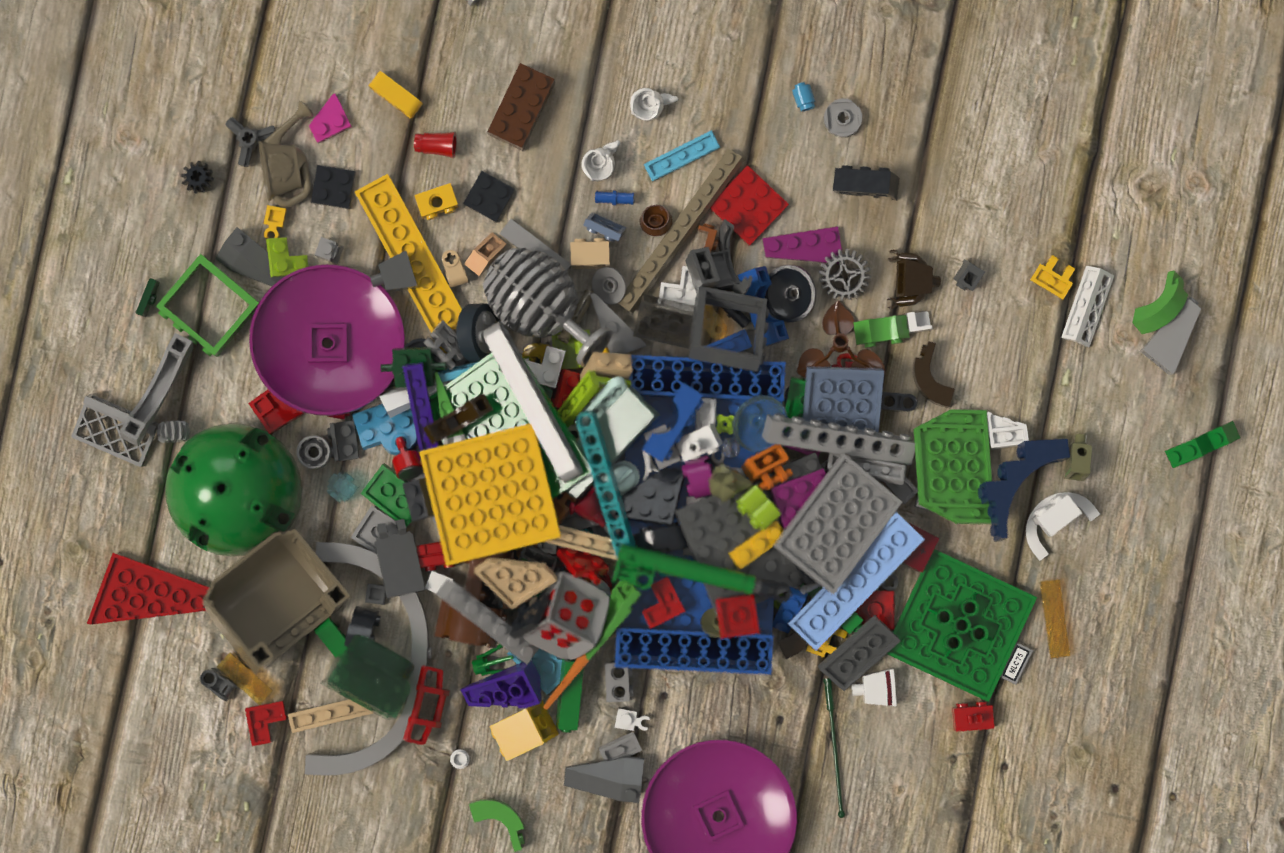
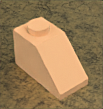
[464,232,506,276]

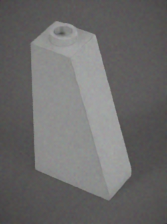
[1140,297,1201,375]

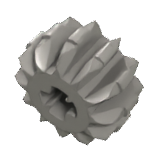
[157,421,190,443]

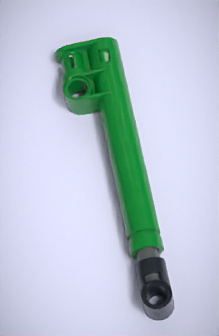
[612,544,791,603]

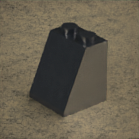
[402,478,435,522]

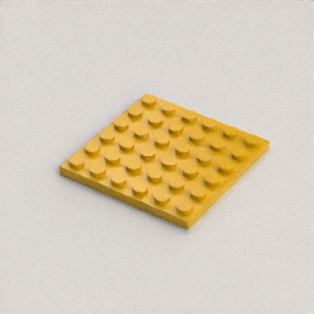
[419,424,561,566]

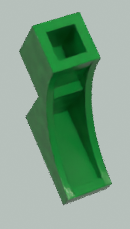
[1165,421,1241,468]

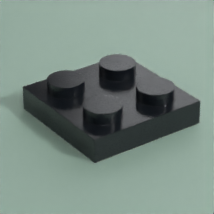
[311,165,356,209]
[463,171,515,223]
[509,593,550,639]

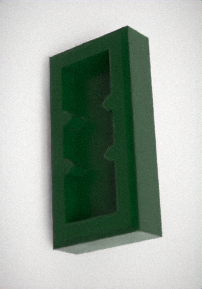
[136,278,160,318]

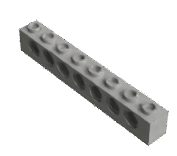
[762,413,915,465]

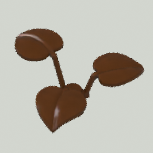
[796,301,885,378]

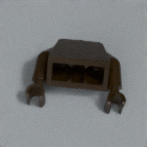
[887,250,941,309]

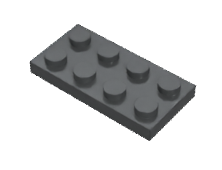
[818,615,901,691]

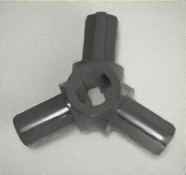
[225,117,276,167]

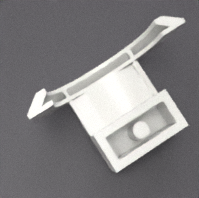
[1026,492,1100,561]

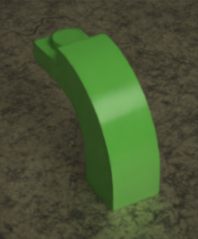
[1132,270,1188,334]
[469,799,525,852]

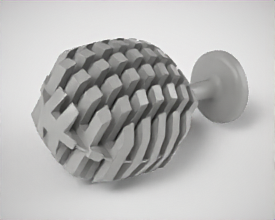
[483,248,613,367]

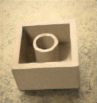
[570,238,610,270]

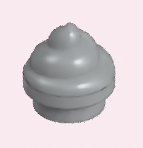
[488,591,503,608]

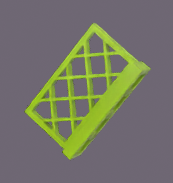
[557,370,632,427]

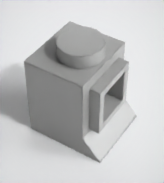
[315,237,344,265]

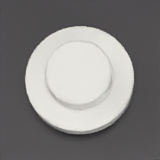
[450,749,470,769]

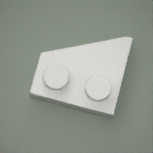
[987,412,1029,450]

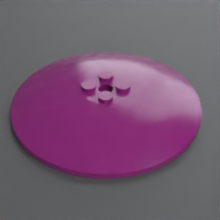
[249,264,405,416]
[641,740,797,853]

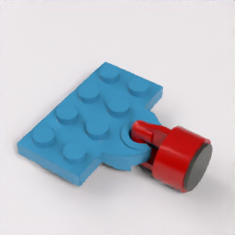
[352,404,424,480]

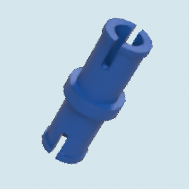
[595,190,634,206]

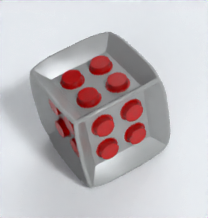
[522,572,610,660]

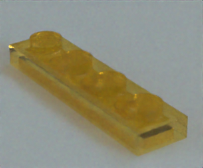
[1040,580,1070,659]

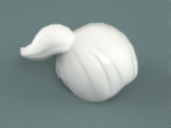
[630,88,678,121]
[582,140,620,181]

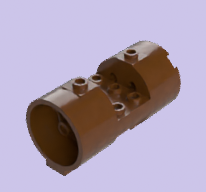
[435,549,518,648]

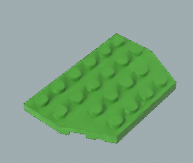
[914,409,992,525]

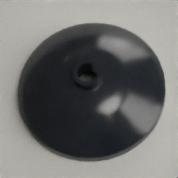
[765,265,817,323]

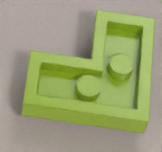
[266,237,309,277]

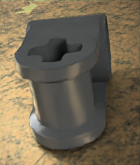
[200,669,238,702]

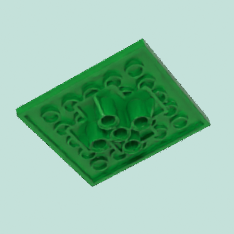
[887,549,1037,702]

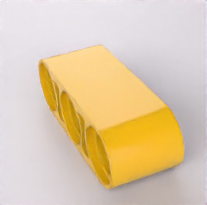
[368,71,423,119]

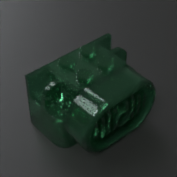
[320,634,415,720]

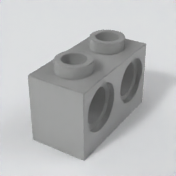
[605,662,633,702]

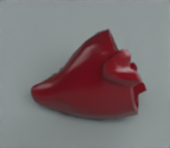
[569,486,607,527]

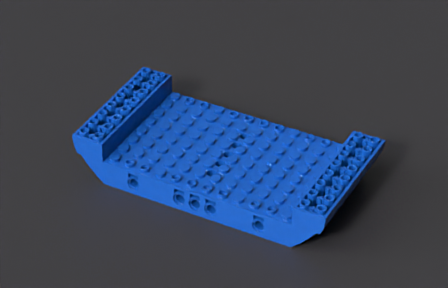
[615,355,785,675]

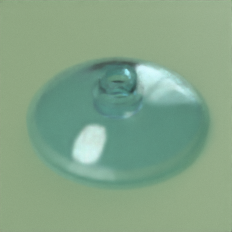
[732,395,788,452]

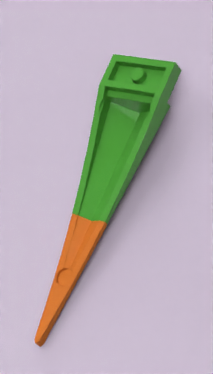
[543,580,641,710]

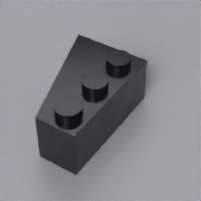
[833,165,900,200]

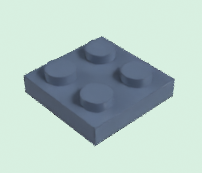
[583,212,626,242]

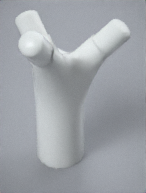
[642,451,660,481]

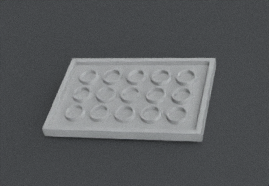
[773,454,902,594]

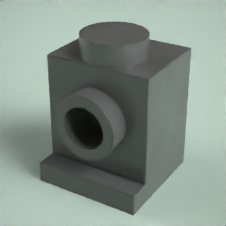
[953,259,985,291]

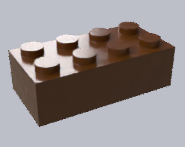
[487,63,555,151]

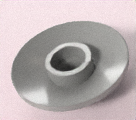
[592,267,626,304]

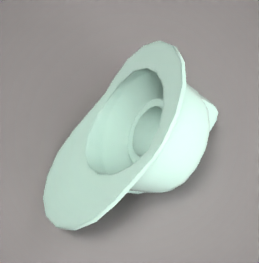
[600,461,640,500]

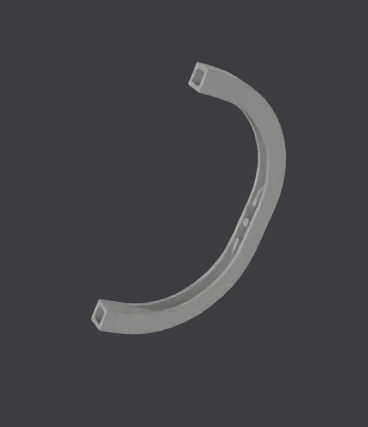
[305,542,432,775]

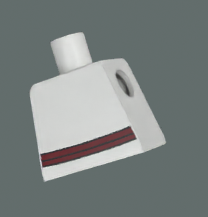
[852,669,897,706]

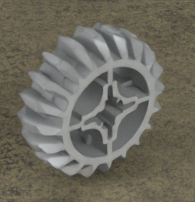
[819,248,871,300]

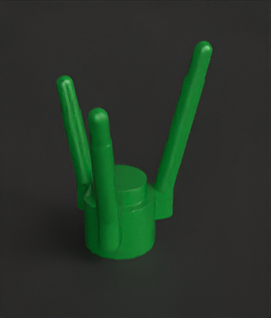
[472,644,514,676]

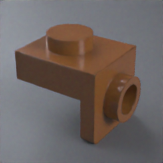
[698,224,718,253]

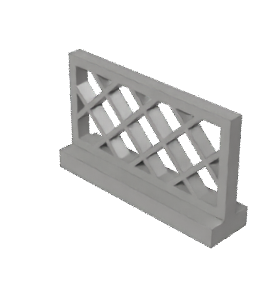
[71,394,160,467]

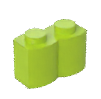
[736,485,781,530]

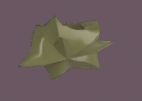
[709,463,752,503]

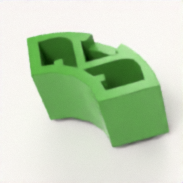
[853,315,910,348]

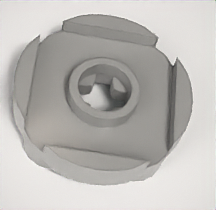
[824,99,862,138]

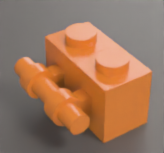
[741,444,793,491]

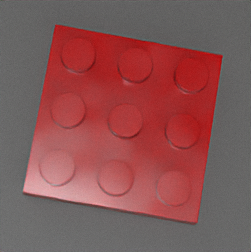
[710,165,789,246]

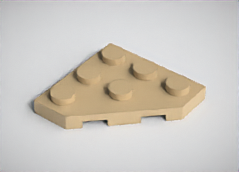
[474,558,557,610]

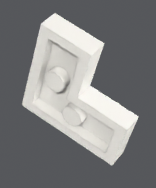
[659,266,697,307]
[525,346,565,388]

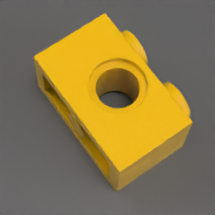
[414,183,459,220]

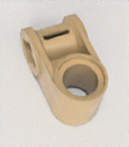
[442,250,469,288]

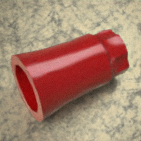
[414,132,457,158]

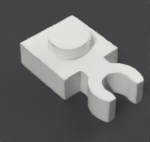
[615,708,650,731]

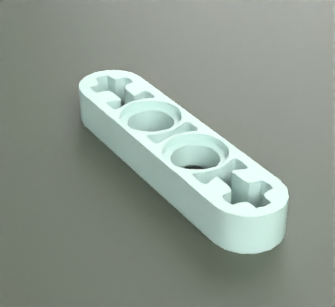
[576,377,627,425]

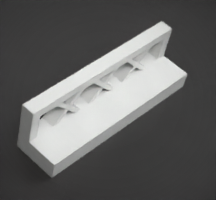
[1061,266,1114,347]

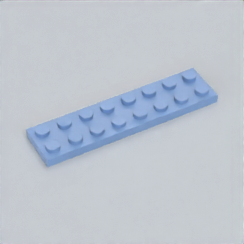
[788,512,925,650]

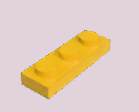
[728,520,783,570]

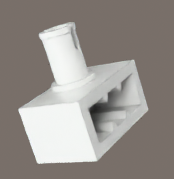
[676,423,723,462]

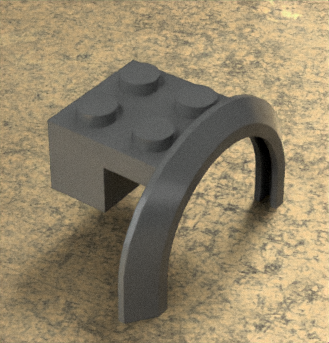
[685,219,753,295]

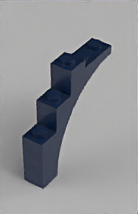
[978,439,1070,542]

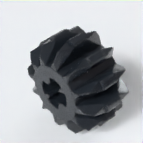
[181,161,214,194]

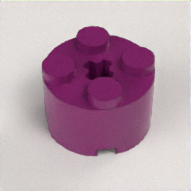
[682,455,714,499]

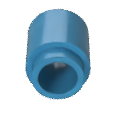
[792,82,816,112]

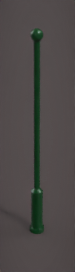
[823,678,845,818]

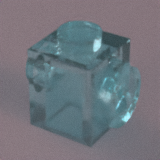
[326,472,359,503]

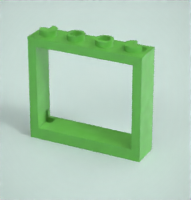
[156,254,259,357]

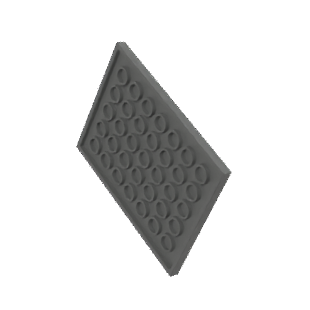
[675,452,822,619]

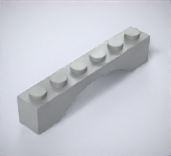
[119,333,194,447]
[436,579,539,664]

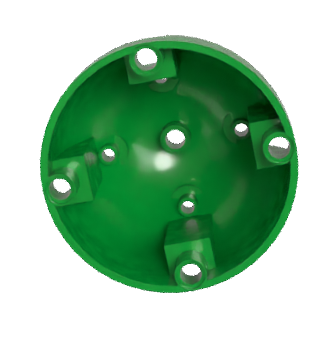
[165,424,302,557]

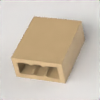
[580,352,632,387]

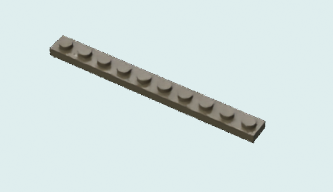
[618,149,745,314]

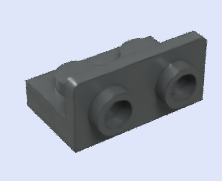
[327,420,360,462]

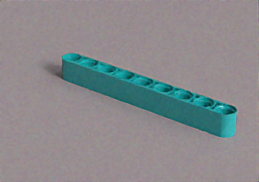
[577,410,636,558]

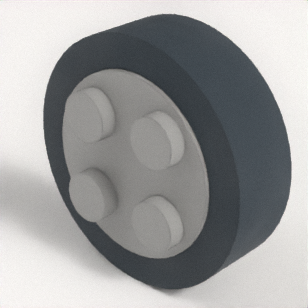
[452,303,500,362]

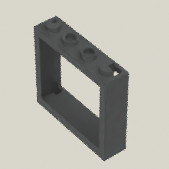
[689,286,769,371]

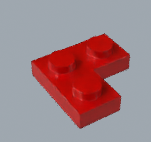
[642,577,685,629]
[245,701,287,746]

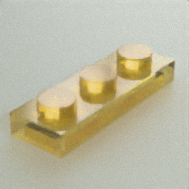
[217,652,273,705]

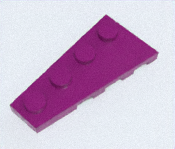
[762,227,842,264]

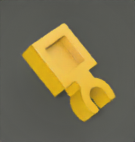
[264,205,287,239]

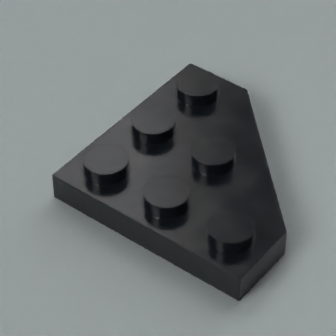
[615,467,685,527]

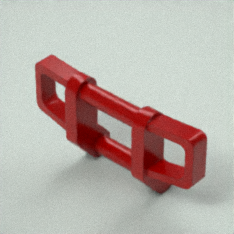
[403,665,450,745]

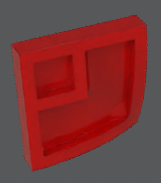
[248,389,304,435]

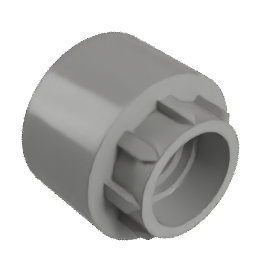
[297,435,331,469]

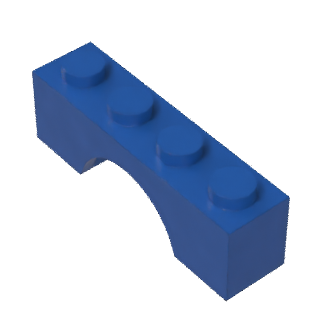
[737,266,789,347]
[642,383,704,462]

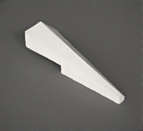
[379,379,453,418]

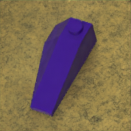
[460,660,542,708]

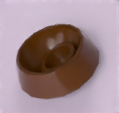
[639,205,673,236]

